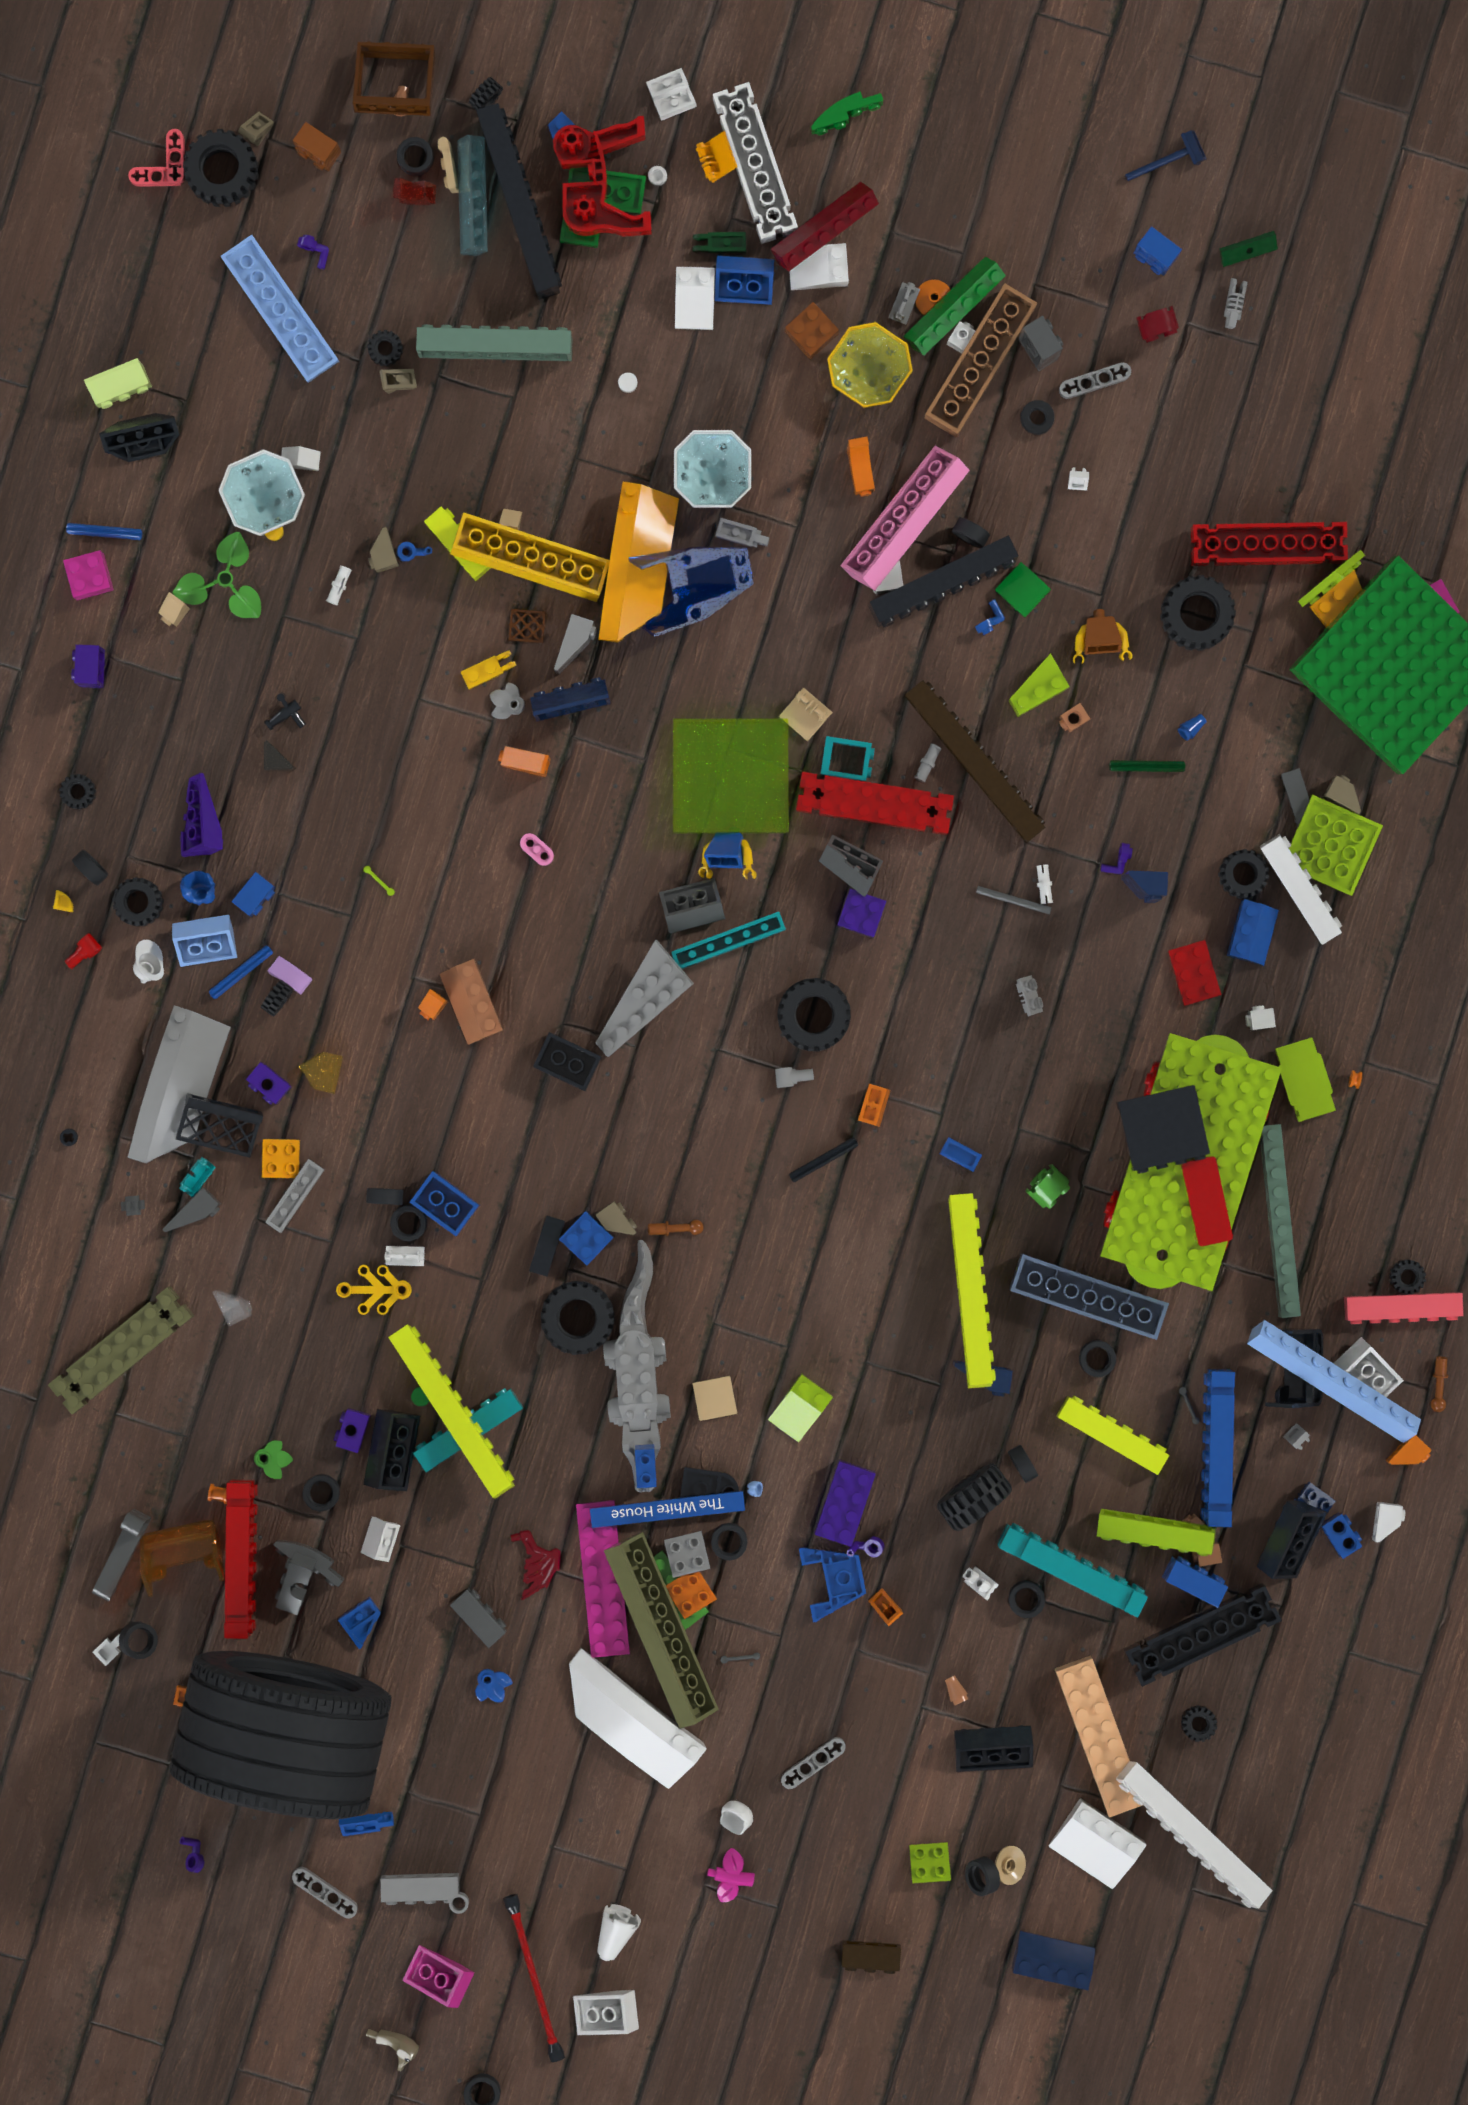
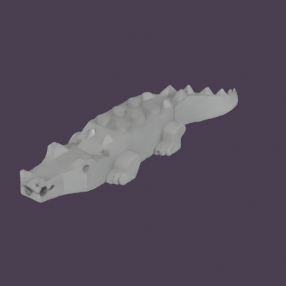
[603,1240,671,1492]

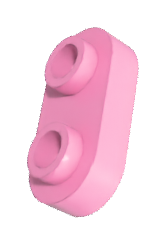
[520,833,554,866]

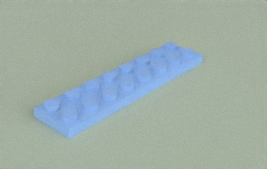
[220,235,339,383]

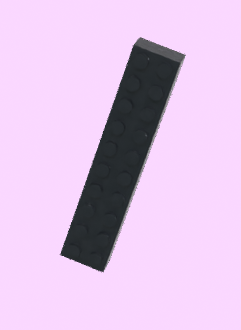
[476,103,562,300]

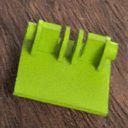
[909,1842,951,1884]

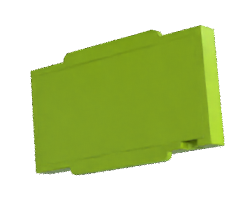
[1275,1038,1336,1122]

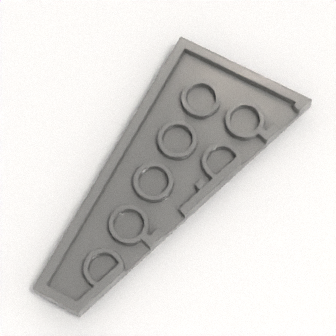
[596,940,694,1057]

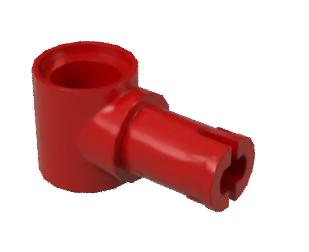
[64,933,102,969]

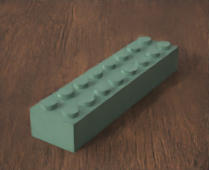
[416,324,573,361]

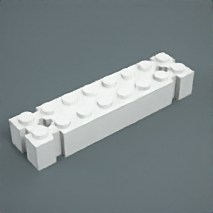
[713,82,798,244]

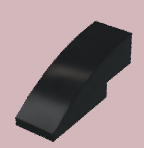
[529,1216,565,1277]

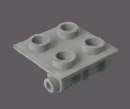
[1016,975,1043,1016]
[664,1531,710,1578]

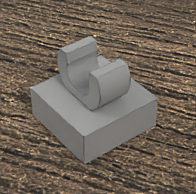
[1283,1423,1310,1450]

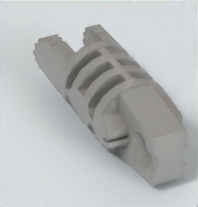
[1224,278,1247,329]

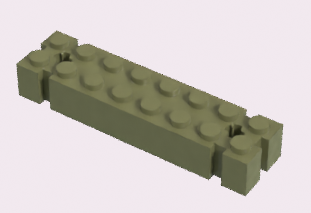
[48,1286,194,1415]

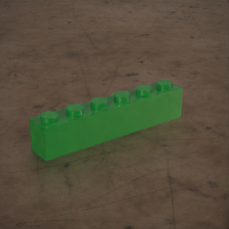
[903,257,1006,356]

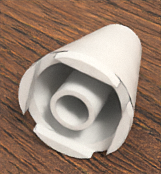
[597,1904,641,1961]

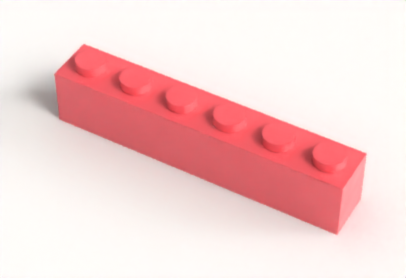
[1344,1292,1463,1324]

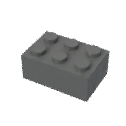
[1019,316,1063,372]

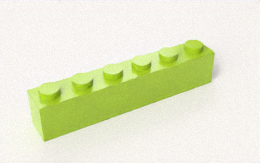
[1097,1509,1216,1556]

